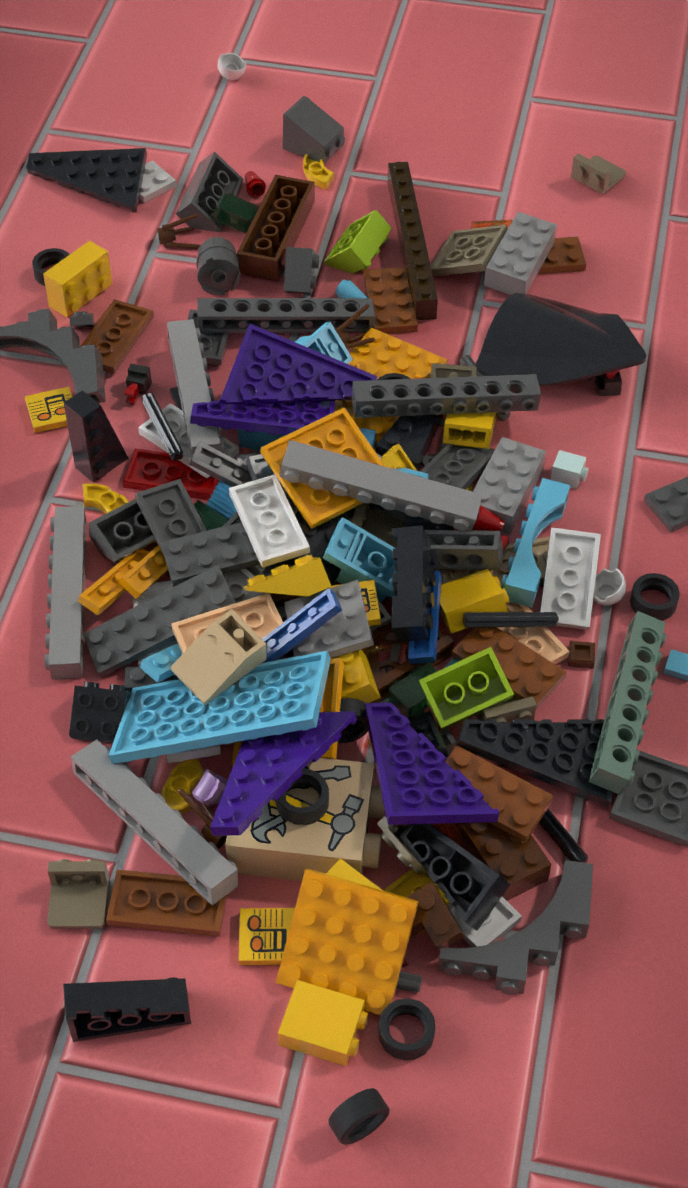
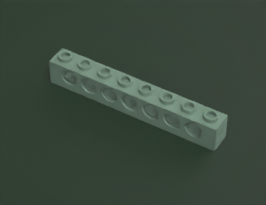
[589,611,667,794]

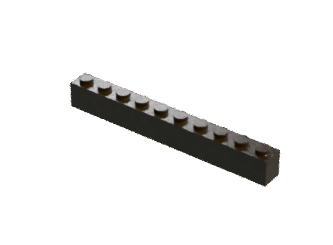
[387,162,438,320]

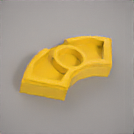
[303,154,335,190]
[82,484,129,514]
[161,758,204,814]

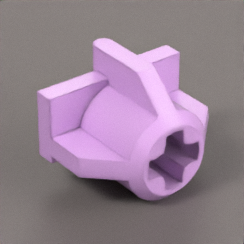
[193,769,228,806]

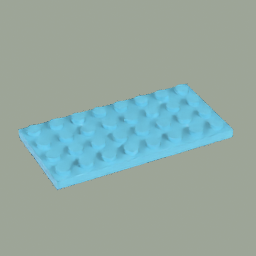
[109,651,331,764]

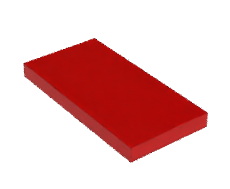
[122,448,220,501]

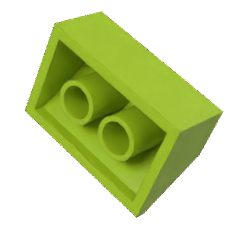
[323,210,392,274]
[419,647,514,731]

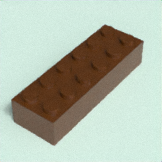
[237,174,315,281]
[446,742,552,901]

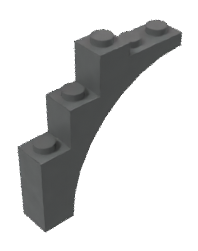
[0,308,106,403]
[438,860,593,994]

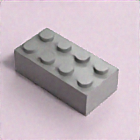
[484,212,557,295]
[473,437,546,535]

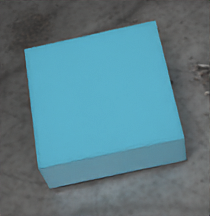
[663,649,688,681]

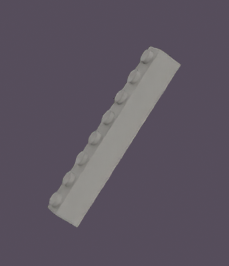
[167,319,225,457]
[280,440,482,531]
[44,506,87,680]
[71,740,238,905]

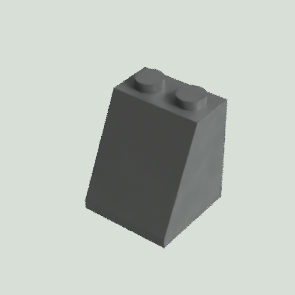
[283,96,345,163]

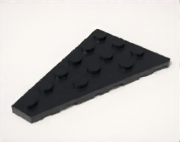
[26,148,147,212]
[456,719,613,807]

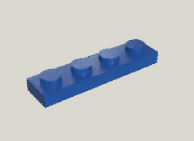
[408,571,442,664]
[262,588,342,663]

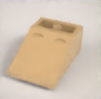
[170,609,266,705]

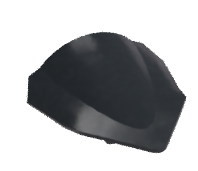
[476,293,647,386]

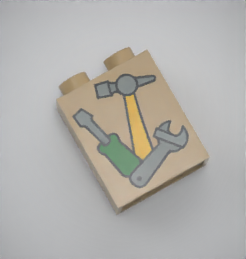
[225,758,385,881]

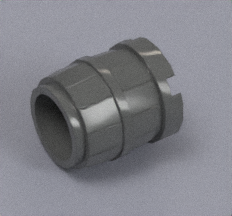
[196,237,240,296]

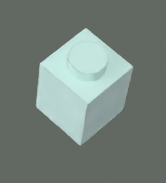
[551,450,589,489]

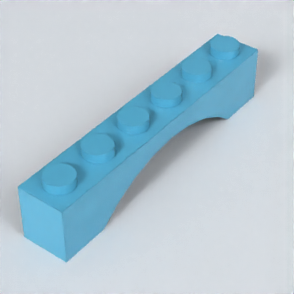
[501,478,570,607]

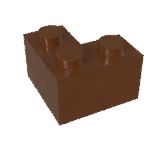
[406,882,466,950]

